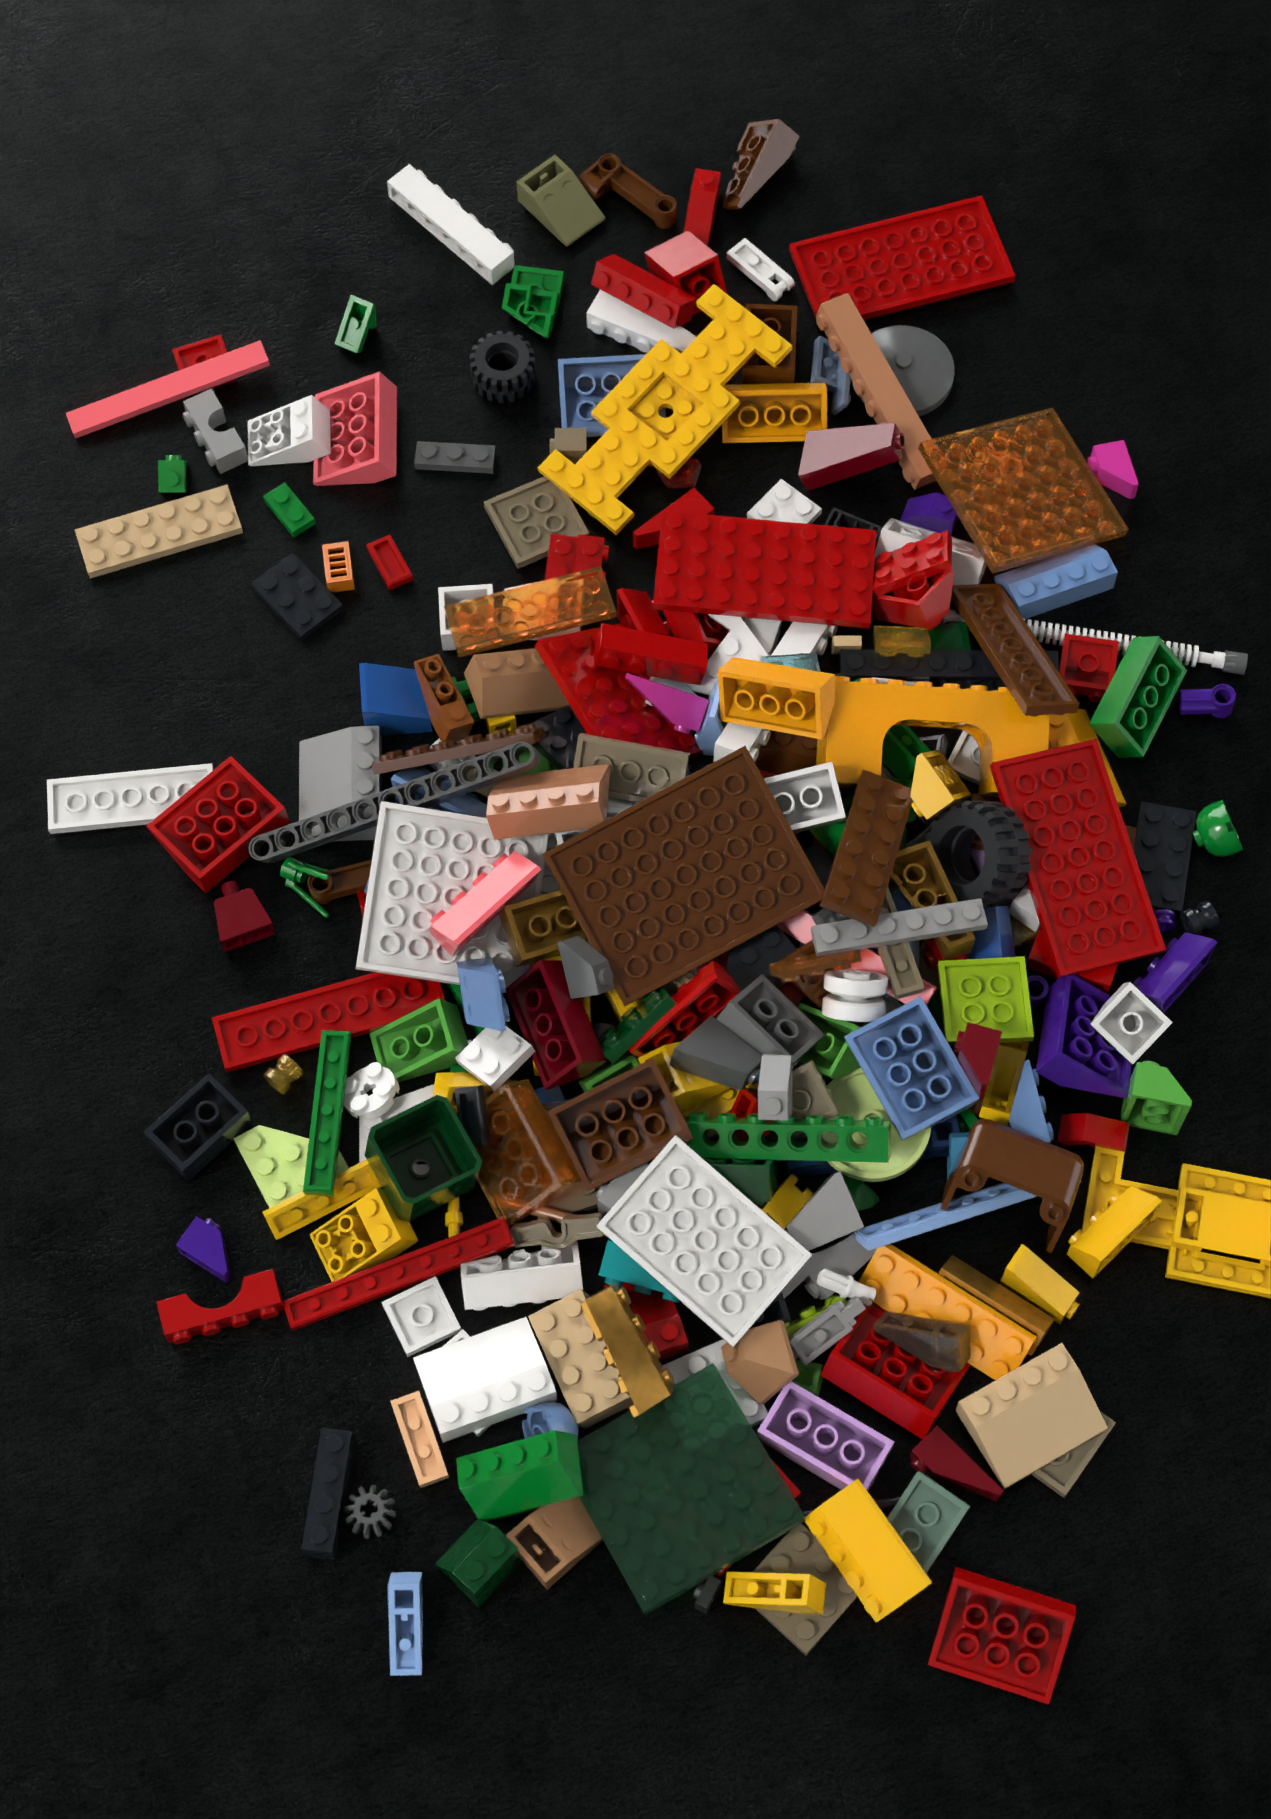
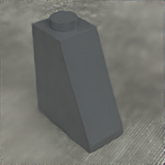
[669,1016,762,1091]

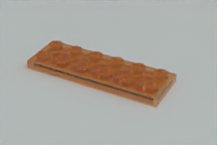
[444,566,616,658]

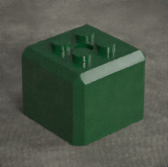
[365,1095,482,1222]

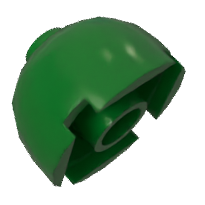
[1193,800,1243,857]

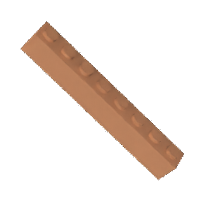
[816,293,947,490]

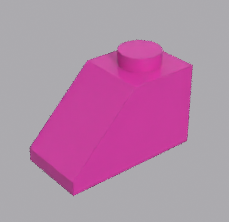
[1088,440,1139,499]

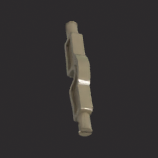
[510,1213,604,1248]

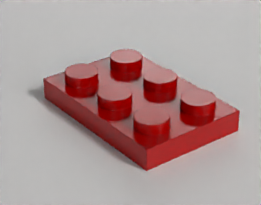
[873,530,952,597]

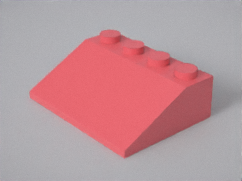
[313,372,397,486]

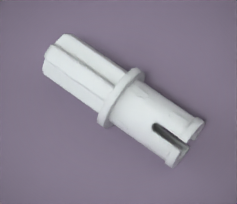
[817,1269,876,1306]

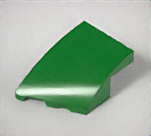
[502,265,565,339]

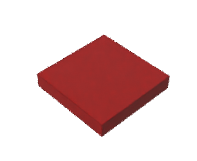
[172,335,237,388]

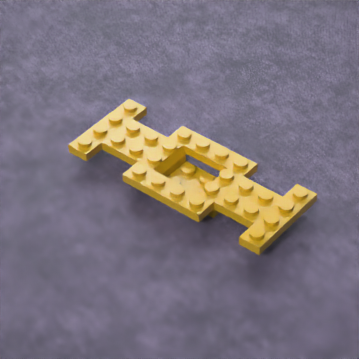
[1082,1146,1271,1298]

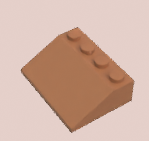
[486,764,610,840]

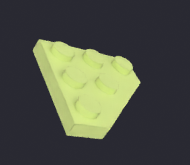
[233,1125,348,1208]

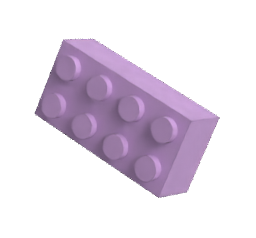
[757,1381,894,1491]

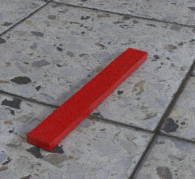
[282,1217,515,1331]

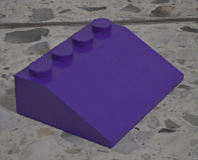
[1036,975,1131,1098]

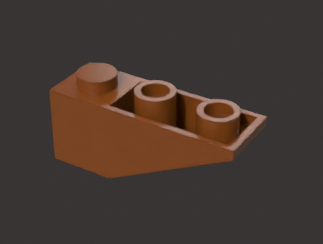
[414,654,474,742]

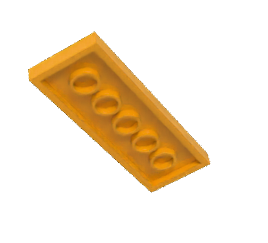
[859,1244,1037,1380]

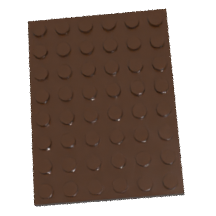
[542,746,825,1007]

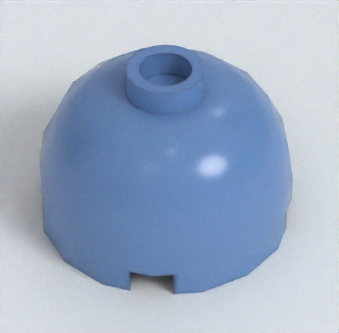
[522,1401,579,1441]

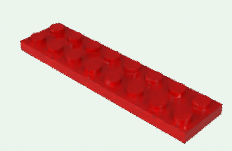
[212,972,445,1073]

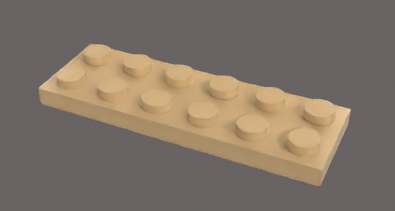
[75,485,243,578]

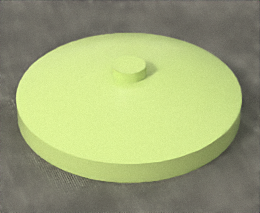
[823,1068,931,1182]

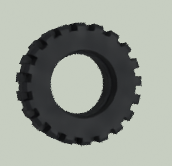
[925,801,1032,908]

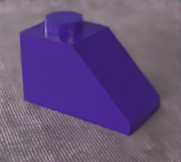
[900,493,961,536]
[176,1216,231,1284]

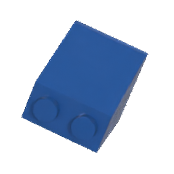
[359,663,432,736]

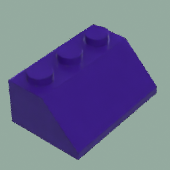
[1133,932,1217,1014]

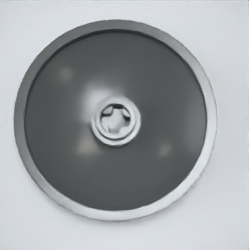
[851,325,955,416]

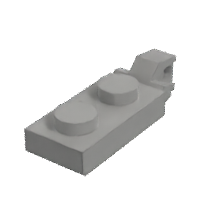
[788,1296,866,1365]

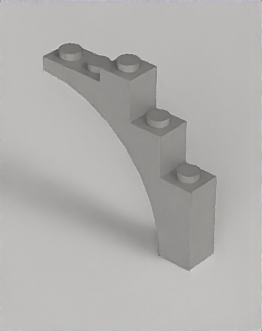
[781,1231,877,1300]

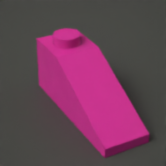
[625,673,709,734]

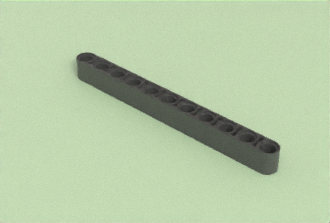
[249,741,540,864]

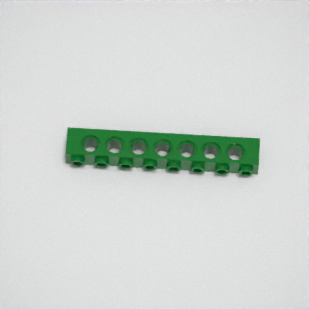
[684,1112,891,1163]

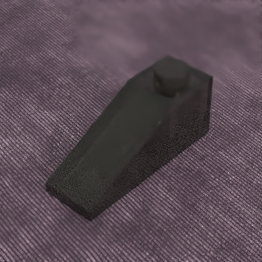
[874,1311,971,1372]

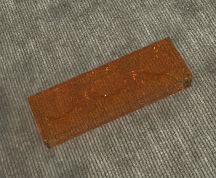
[769,950,861,982]

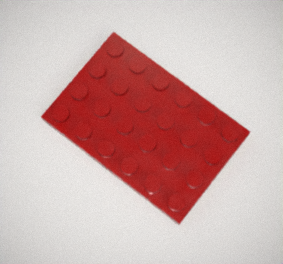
[534,623,702,759]

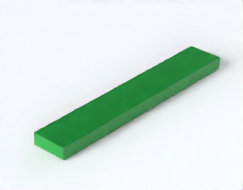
[303,1030,352,1196]

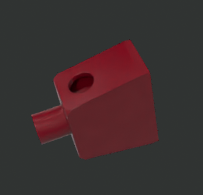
[214,881,275,952]

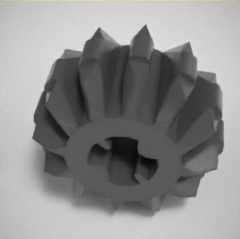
[344,1485,397,1539]

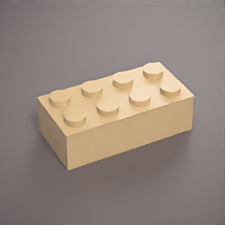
[528,1289,634,1429]

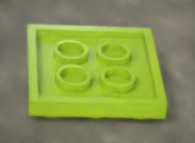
[937,956,1034,1046]

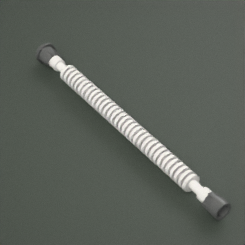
[940,609,1248,675]

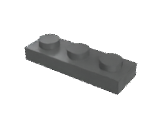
[414,441,496,474]

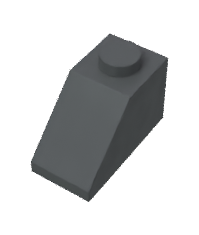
[558,936,615,999]

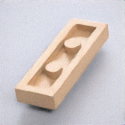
[390,1391,449,1488]

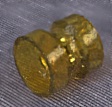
[263,1054,304,1094]

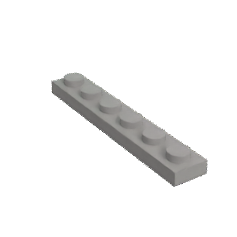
[811,898,988,957]

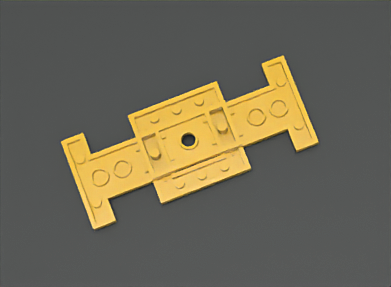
[538,284,792,535]

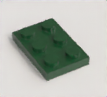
[599,987,676,1064]

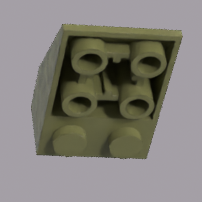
[517,155,605,247]

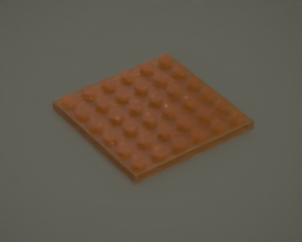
[918,407,1129,574]

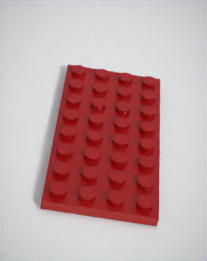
[789,196,1015,331]
[653,511,876,629]
[990,739,1166,978]

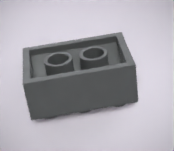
[716,974,825,1069]

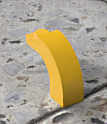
[979,1042,1029,1125]

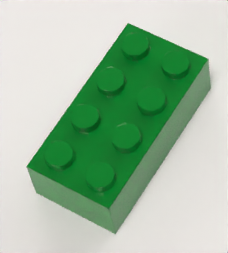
[1089,636,1187,758]

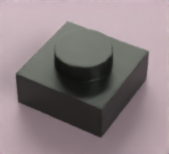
[693,1575,721,1614]

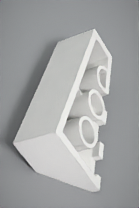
[461,1240,583,1310]

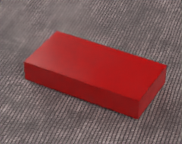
[366,535,413,591]

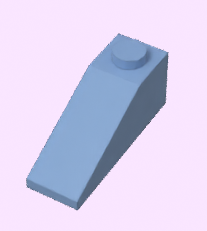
[388,1572,423,1676]

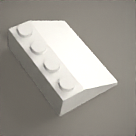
[413,1317,557,1442]

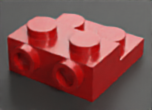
[545,533,609,595]
[1058,633,1119,703]

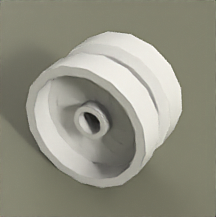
[822,969,888,1022]

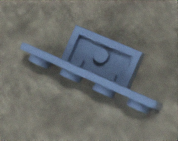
[810,336,852,415]

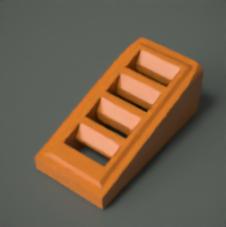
[322,541,355,593]

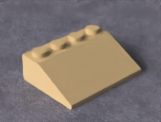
[956,1343,1108,1489]

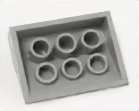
[299,726,382,841]

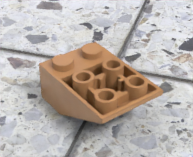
[506,1490,617,1589]

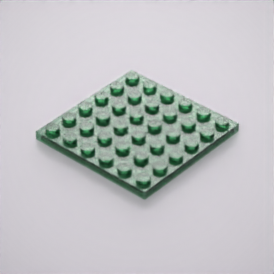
[577,1363,806,1615]

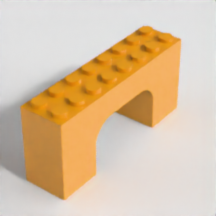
[816,676,1050,798]

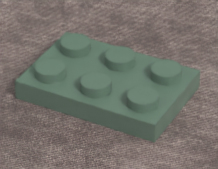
[887,1471,970,1573]

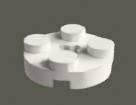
[344,1062,399,1119]

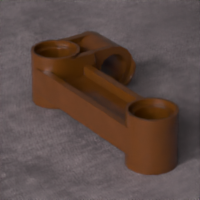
[578,153,677,229]
[308,860,372,905]

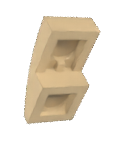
[831,636,862,654]

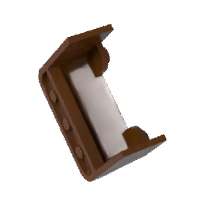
[941,1119,1084,1253]

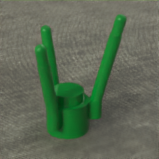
[280,857,330,918]

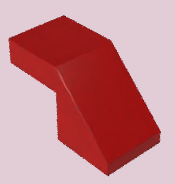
[1057,1113,1130,1152]

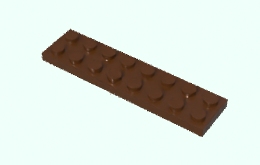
[951,583,1079,717]

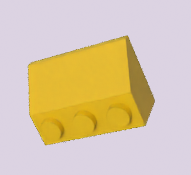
[1067,1186,1162,1278]

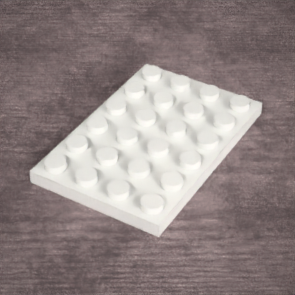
[596,1135,812,1347]

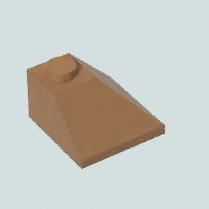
[721,1320,799,1404]

